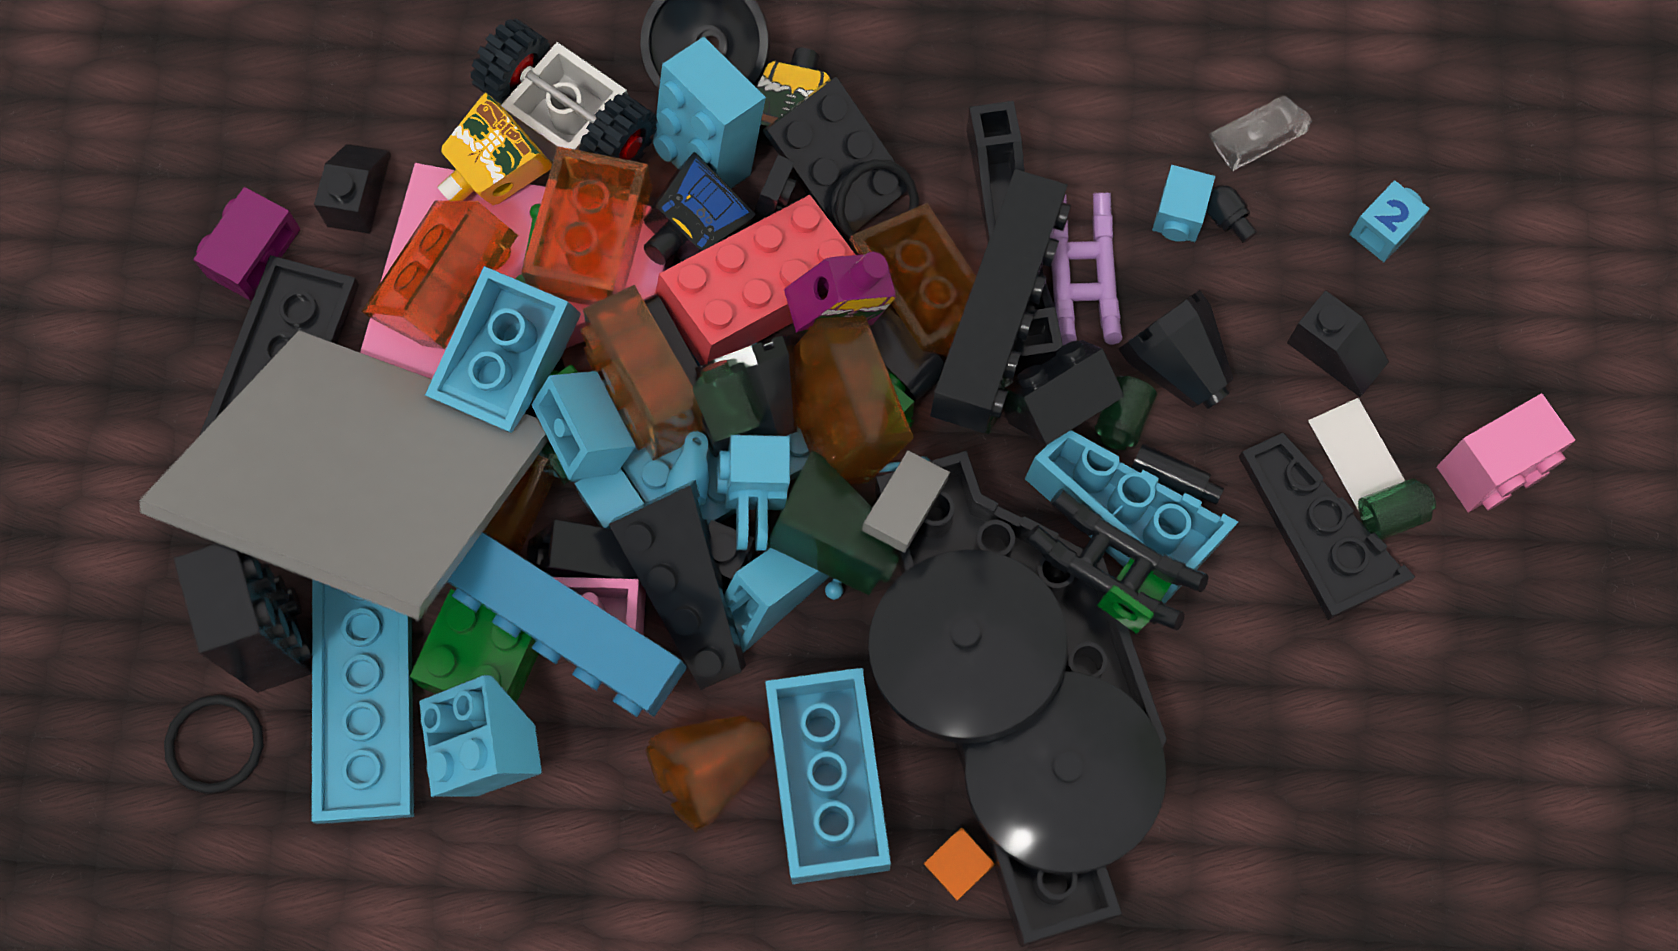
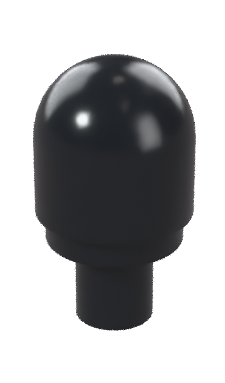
[1206,185,1257,243]

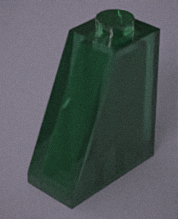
[767,450,899,595]

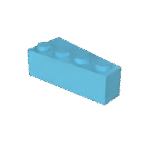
[1025,430,1238,604]

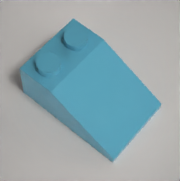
[425,266,581,433]

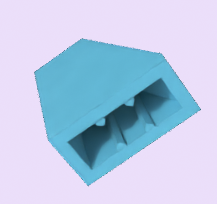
[724,516,847,653]

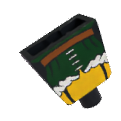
[756,47,830,146]

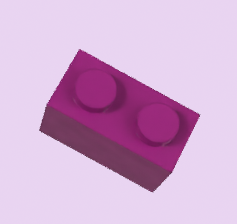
[193,187,301,301]

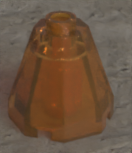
[645,715,771,833]

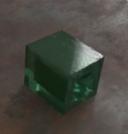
[692,360,765,442]

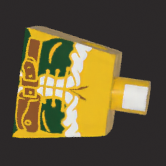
[437,92,554,207]

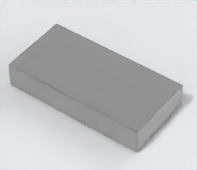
[862,451,950,553]

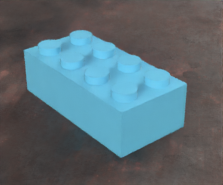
[765,668,891,884]

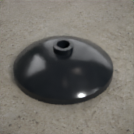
[640,0,770,89]

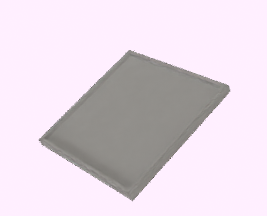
[139,331,549,620]

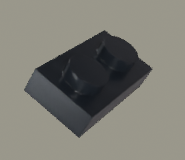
[749,155,797,226]

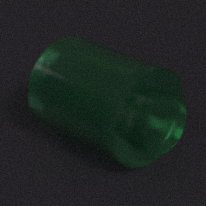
[1094,376,1157,450]
[1358,478,1436,540]

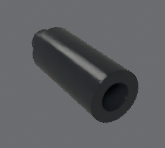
[1131,443,1224,505]

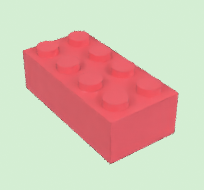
[655,195,856,365]

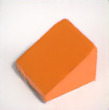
[924,828,995,901]

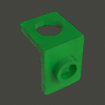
[1097,558,1171,634]

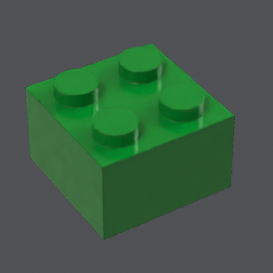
[410,589,539,703]

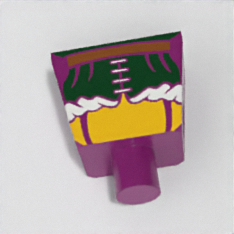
[784,252,895,332]

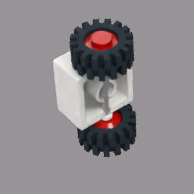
[470,19,657,182]

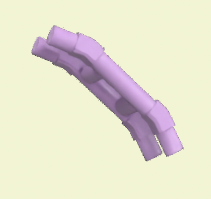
[1052,193,1122,345]

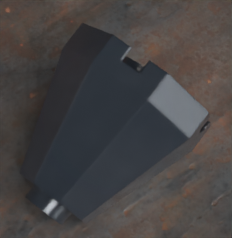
[1118,290,1233,409]
[695,335,797,436]

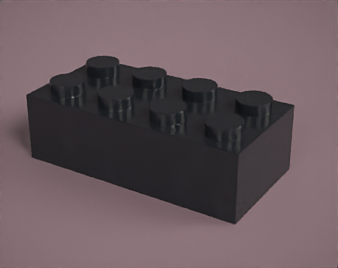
[174,543,312,693]

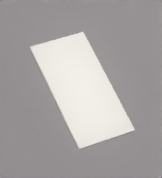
[1308,398,1414,520]

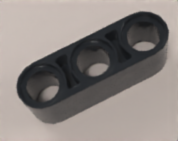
[833,307,945,404]

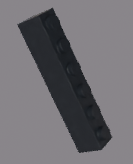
[930,169,1071,434]

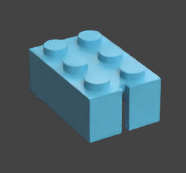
[653,37,766,189]

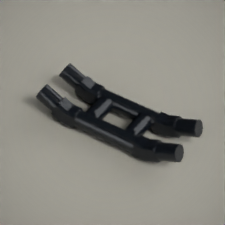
[1026,488,1209,630]

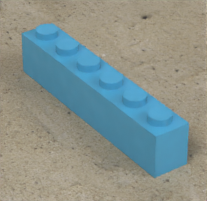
[447,532,687,717]

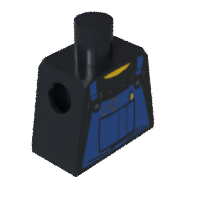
[643,152,756,265]

